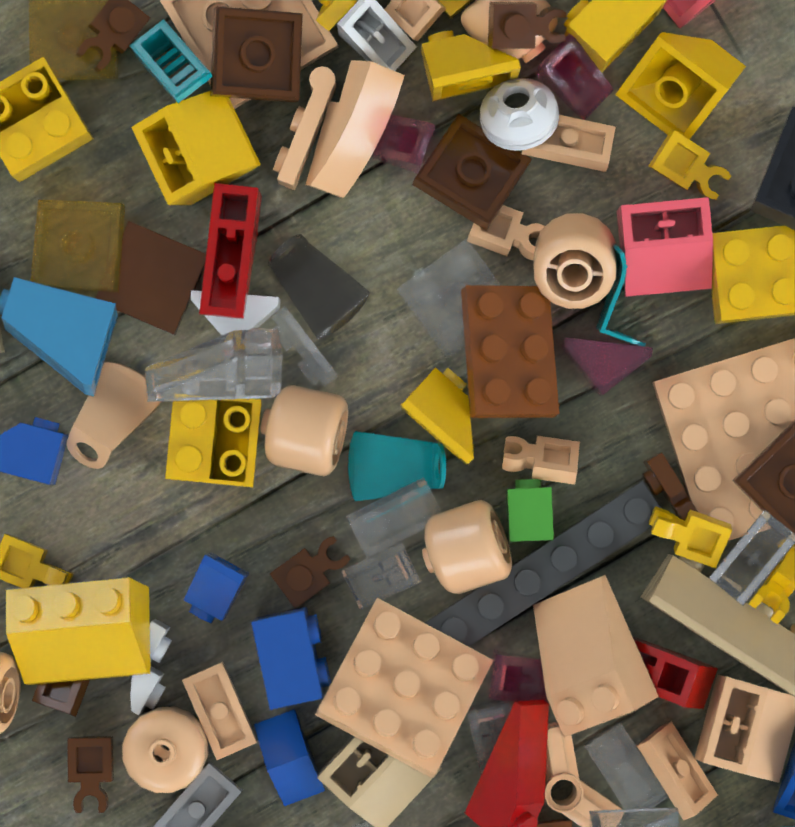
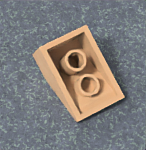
[533,575,659,737]

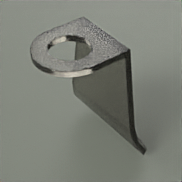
[268,234,370,339]

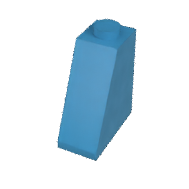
[0,277,118,397]

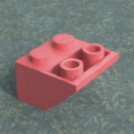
[616,197,713,297]

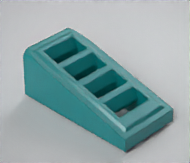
[129,19,213,103]

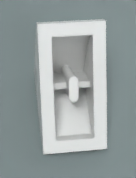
[337,0,417,71]
[190,290,281,348]

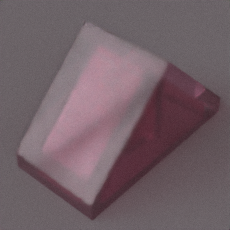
[536,34,614,120]
[371,115,435,174]
[562,338,653,396]
[487,650,549,704]

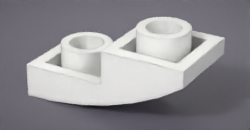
[130,619,172,715]

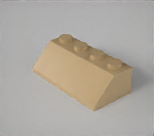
[640,554,795,697]

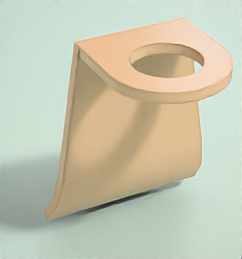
[66,361,164,469]

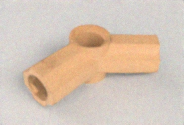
[545,722,627,827]

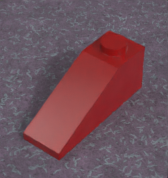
[199,183,262,319]
[632,636,718,709]
[464,699,549,827]

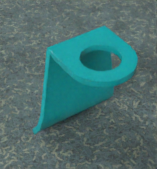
[596,243,646,347]
[348,431,446,501]

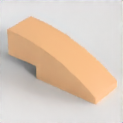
[305,60,405,198]

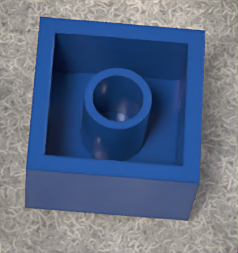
[251,606,331,710]

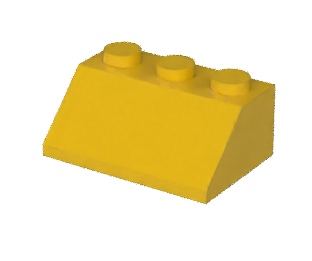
[6,577,150,685]

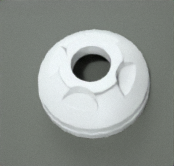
[480,78,559,151]

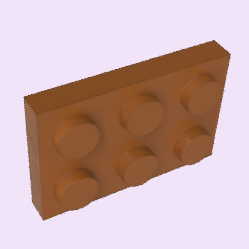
[461,285,560,418]

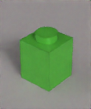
[506,479,554,542]

